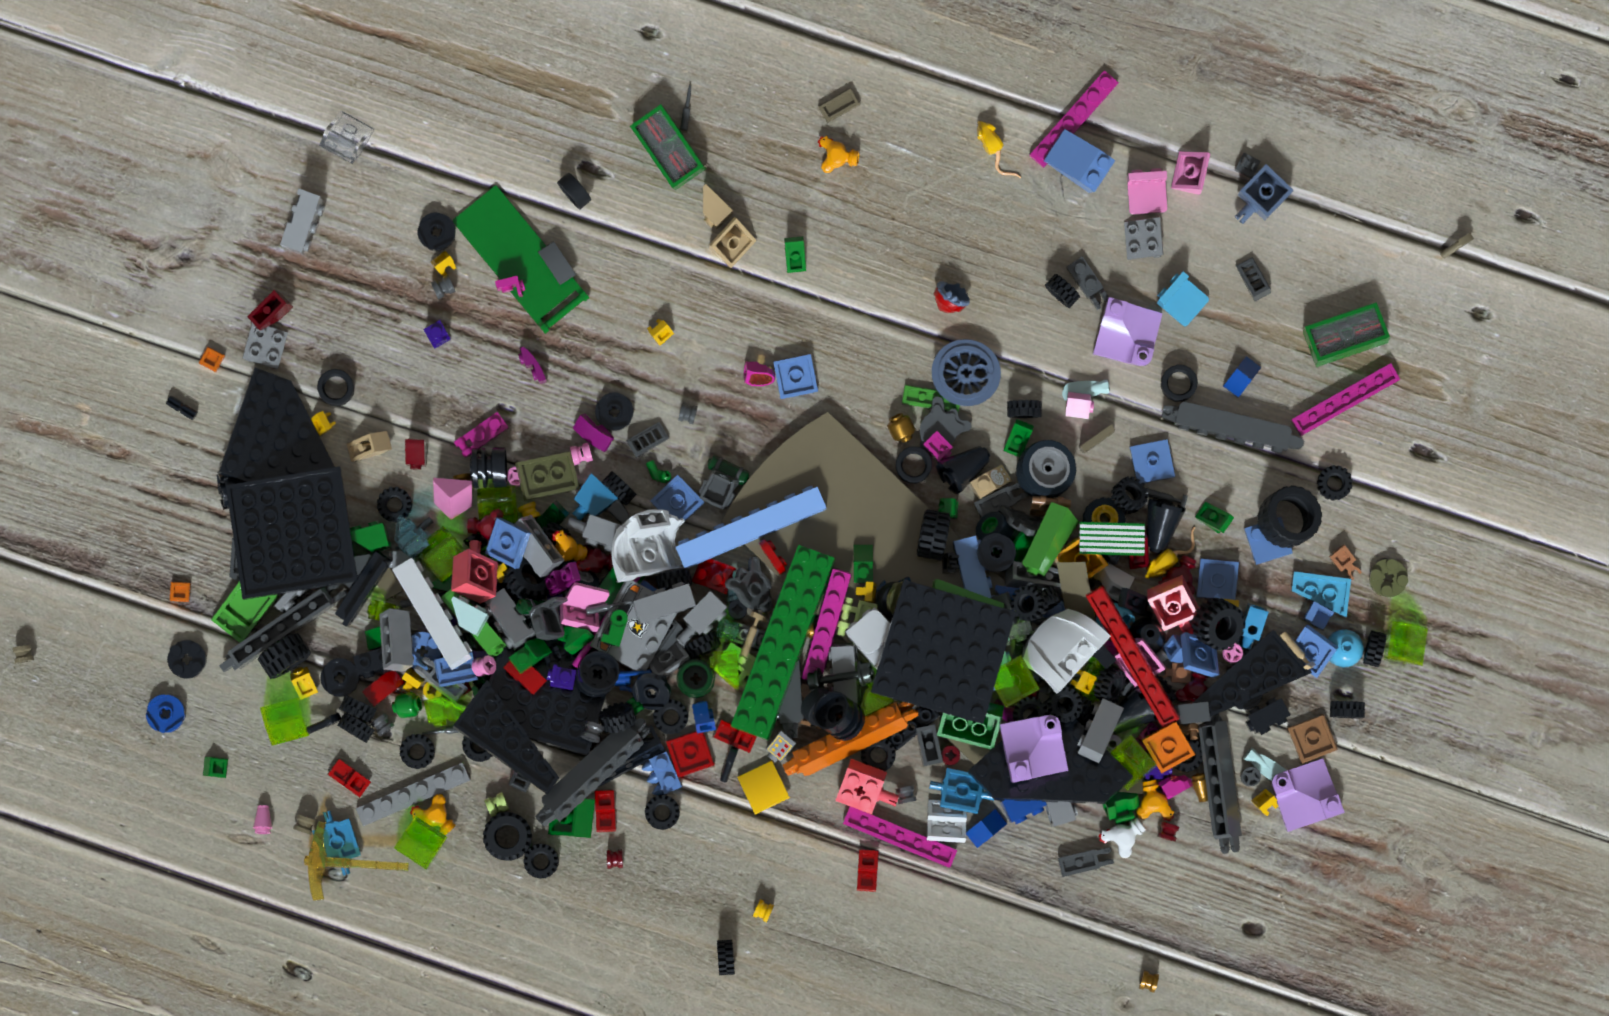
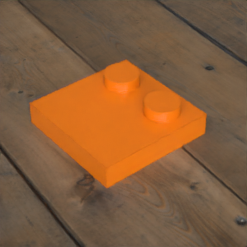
[1142,721,1195,774]

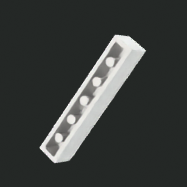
[392,558,472,670]

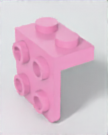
[1127,168,1167,215]
[560,583,609,632]

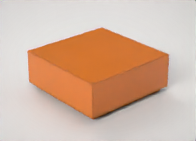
[199,347,225,372]
[170,582,191,602]

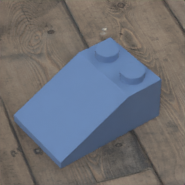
[1043,129,1115,193]

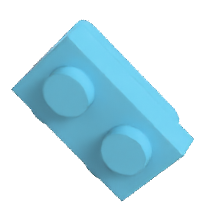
[1157,271,1209,326]

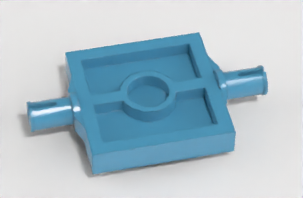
[929,768,994,814]
[312,811,361,876]

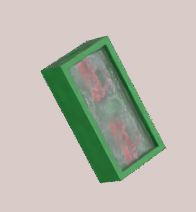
[630,104,707,190]
[1303,302,1390,367]

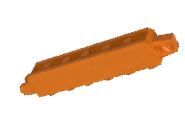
[782,702,918,776]

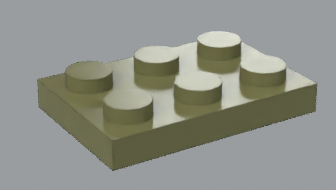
[515,451,580,501]

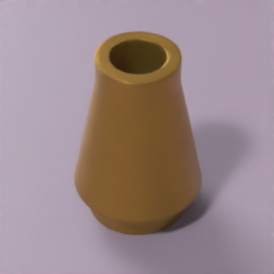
[1191,773,1208,802]

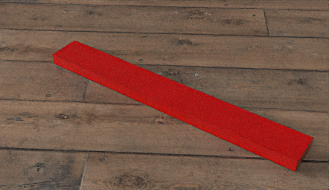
[1085,585,1180,728]

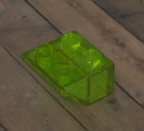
[477,486,519,524]
[413,526,465,582]
[1384,621,1428,666]
[424,696,464,728]
[260,698,310,746]
[1111,735,1157,791]
[394,816,448,870]

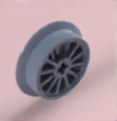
[932,339,1001,406]

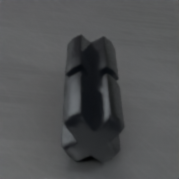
[166,396,198,420]

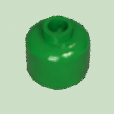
[392,692,422,718]

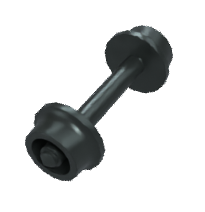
[807,661,875,691]

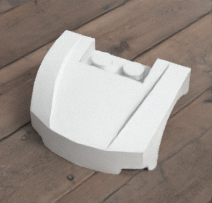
[612,510,685,582]
[1021,609,1111,694]

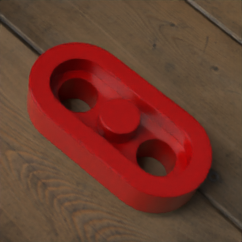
[758,539,787,575]

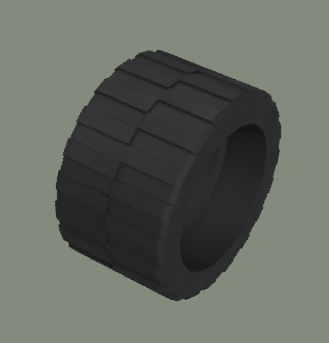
[1257,485,1322,548]

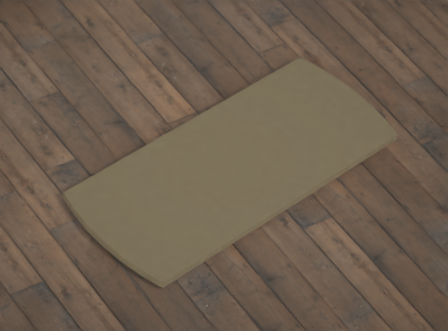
[721,412,1089,765]

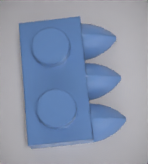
[642,752,682,795]

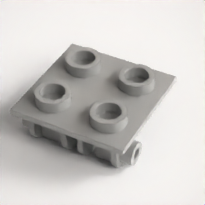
[1124,217,1163,260]
[242,323,288,369]

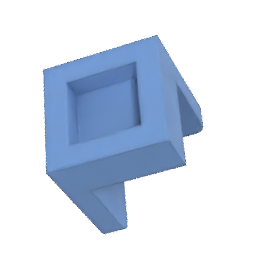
[1303,601,1334,630]
[1162,634,1183,663]

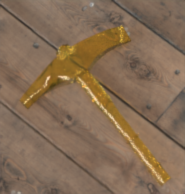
[304,821,409,901]

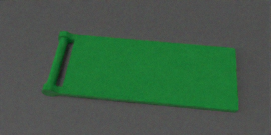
[452,186,589,334]

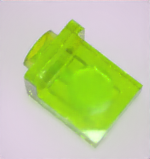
[367,600,400,621]

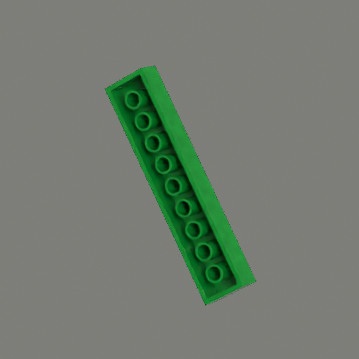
[731,545,836,741]

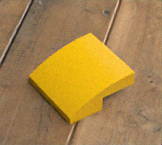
[737,761,790,814]

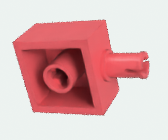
[451,540,498,604]
[1147,575,1199,634]
[836,759,899,814]

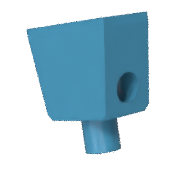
[572,473,618,521]
[1240,603,1269,649]

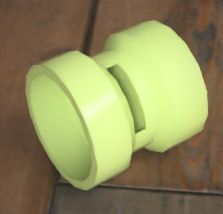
[484,792,509,817]

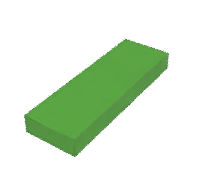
[902,385,960,413]

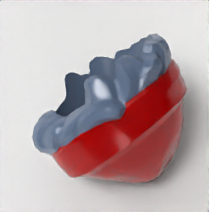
[933,281,970,313]

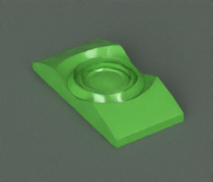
[211,581,279,643]

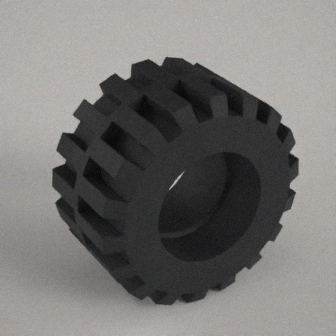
[917,509,951,561]
[503,557,549,602]
[1192,598,1246,651]
[258,633,311,679]
[483,812,532,861]

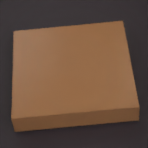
[1287,714,1338,764]

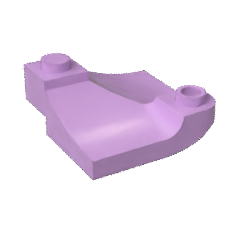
[1093,297,1163,366]
[999,715,1068,783]
[1271,759,1345,832]

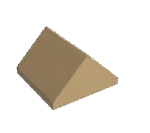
[709,217,757,268]

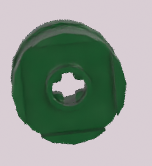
[676,659,715,699]

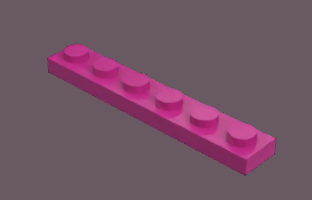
[1029,70,1119,168]
[1291,363,1400,436]
[802,568,852,680]
[843,806,957,868]

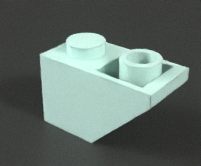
[451,596,489,637]

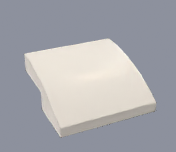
[927,800,967,843]

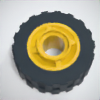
[1082,497,1126,523]

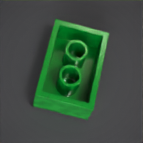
[937,703,1004,750]

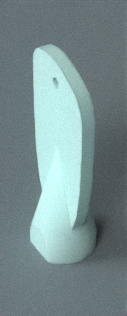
[1062,379,1110,401]
[1243,747,1287,784]

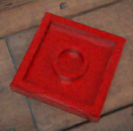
[666,731,715,778]

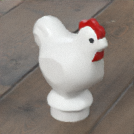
[1099,818,1146,858]

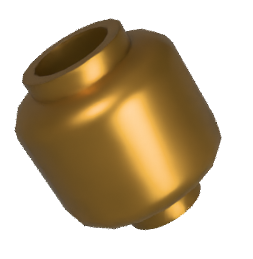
[887,413,915,443]

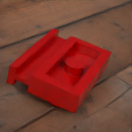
[692,559,736,594]

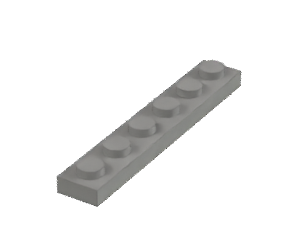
[356,762,470,826]

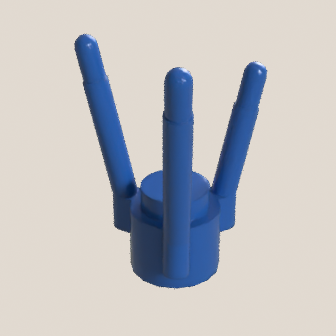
[615,669,652,692]

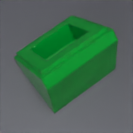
[1114,810,1135,825]

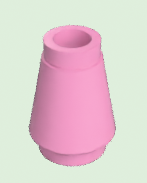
[253,805,272,834]

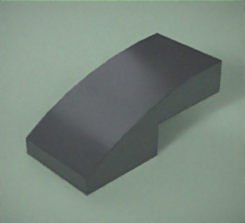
[538,241,576,285]
[1174,702,1210,725]

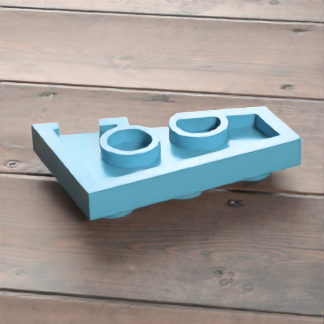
[1291,571,1351,617]

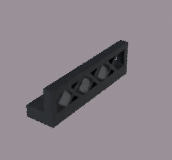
[335,550,393,627]
[598,725,665,787]

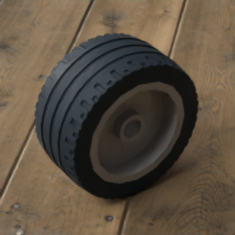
[1016,440,1076,498]

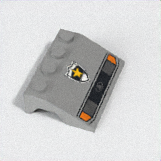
[590,580,677,671]

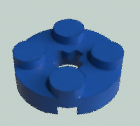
[146,695,186,733]

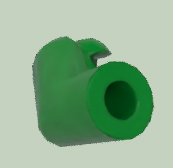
[646,460,671,483]

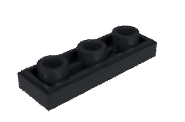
[887,707,941,750]

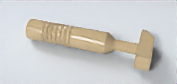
[740,612,767,657]
[1280,631,1316,670]

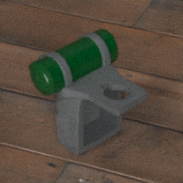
[699,455,749,510]
[516,597,568,640]

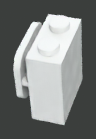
[846,607,890,670]

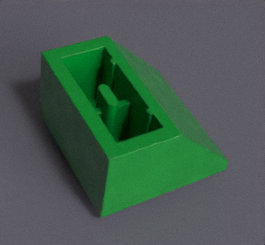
[350,521,392,553]

